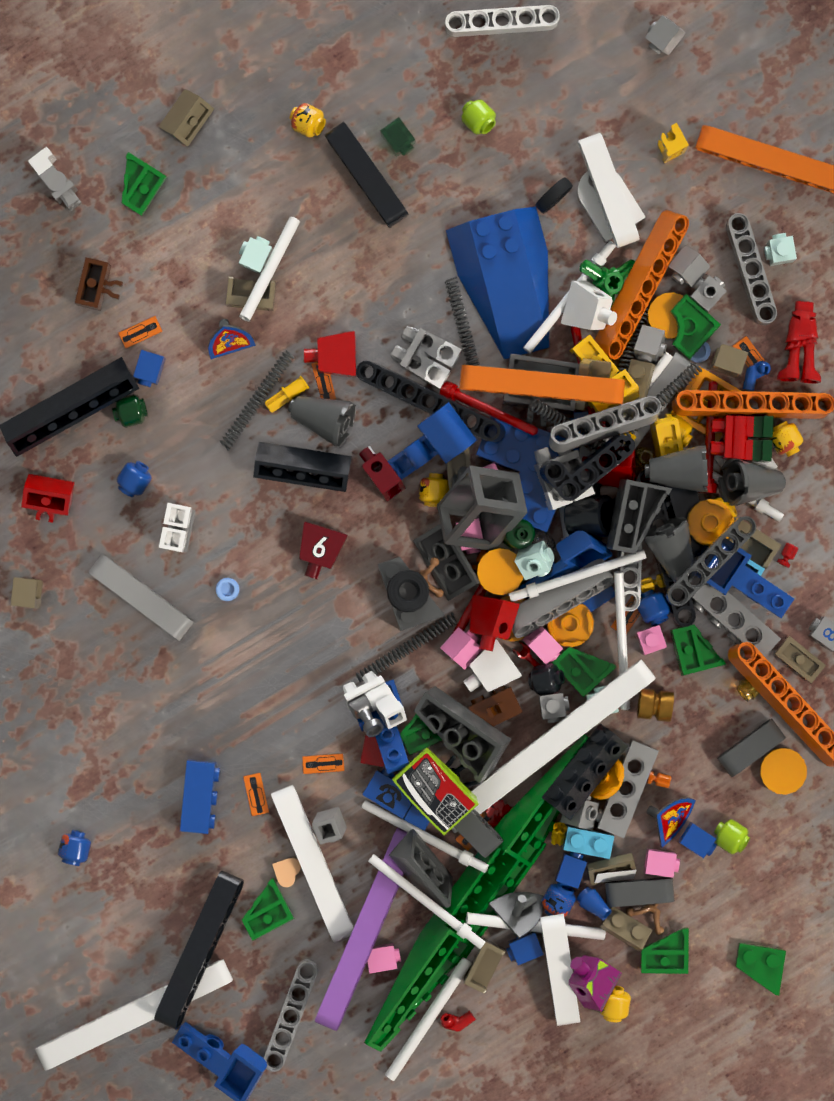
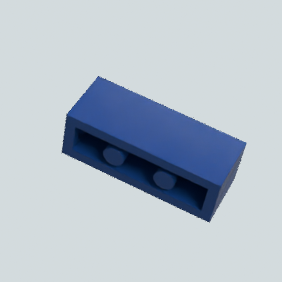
[180,760,220,834]

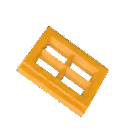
[670,366,741,442]

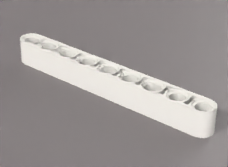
[35,959,233,1071]

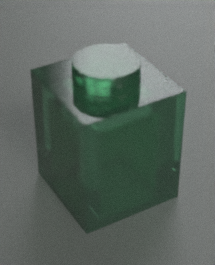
[380,117,416,157]

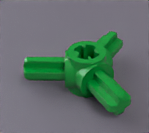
[579,259,635,309]

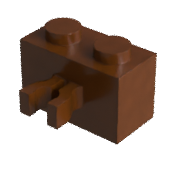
[75,257,123,311]
[468,685,523,727]

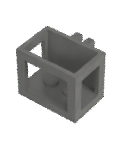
[502,354,580,427]
[437,465,528,551]

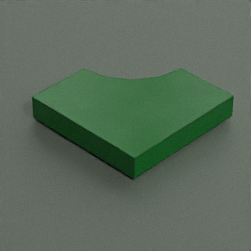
[670,294,721,360]

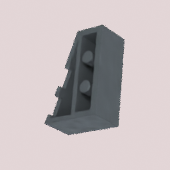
[606,478,672,554]
[378,557,445,631]

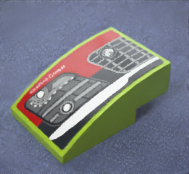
[392,747,479,835]

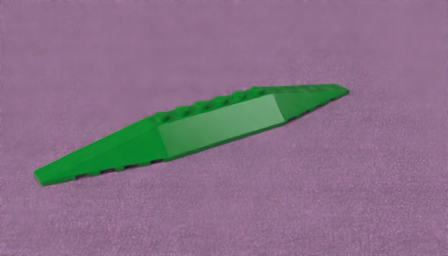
[364,734,589,1052]

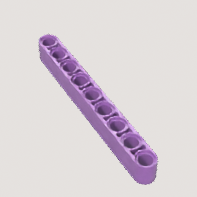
[315,828,408,1031]

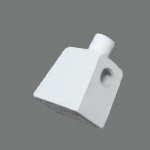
[561,281,617,330]
[463,639,522,692]

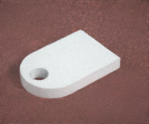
[577,171,646,243]

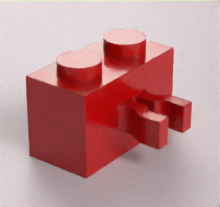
[21,474,75,523]

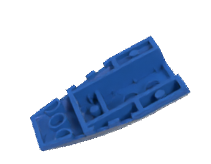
[446,206,549,360]

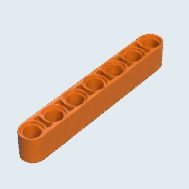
[695,125,834,194]
[594,210,689,360]
[459,365,625,405]
[672,390,834,419]
[728,642,834,767]

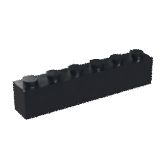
[0,357,139,457]

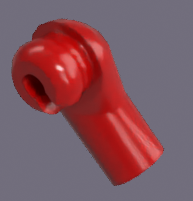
[440,1010,476,1032]

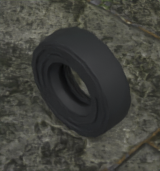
[535,177,573,214]
[387,570,429,613]

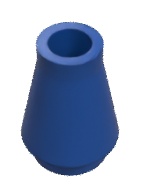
[577,887,612,921]

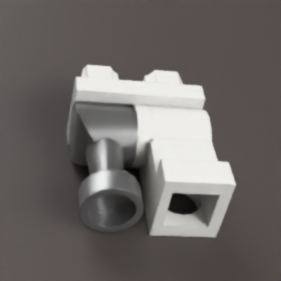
[343,671,407,737]

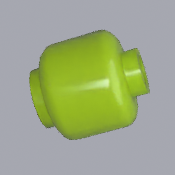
[461,100,496,134]
[714,819,750,854]

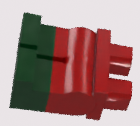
[709,415,773,463]

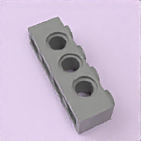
[691,583,781,657]
[595,740,659,838]

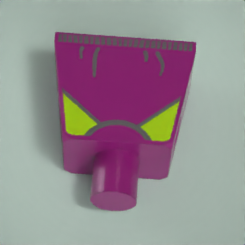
[569,955,622,1012]

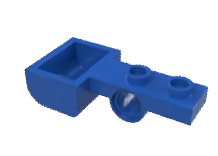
[388,402,477,480]
[518,531,613,599]
[695,538,794,618]
[357,679,409,774]
[172,1022,267,1101]

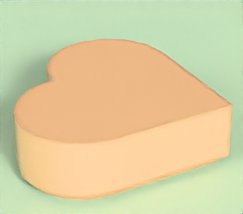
[272,857,301,887]

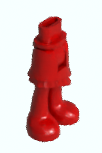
[777,301,821,384]

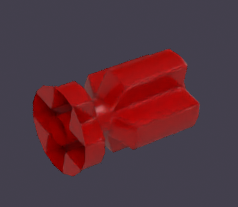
[777,543,799,568]

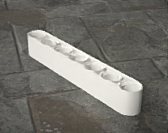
[271,785,354,943]

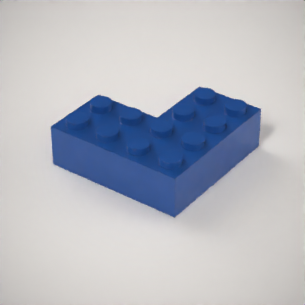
[476,416,581,534]

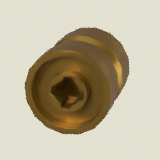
[637,689,674,722]

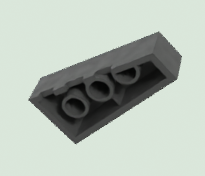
[414,686,511,783]

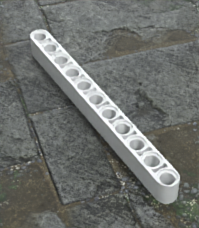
[452,659,656,833]

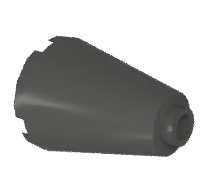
[288,396,356,447]
[645,445,708,493]
[718,459,786,506]
[644,517,696,583]

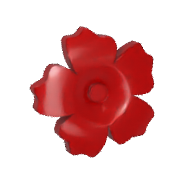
[485,800,513,827]

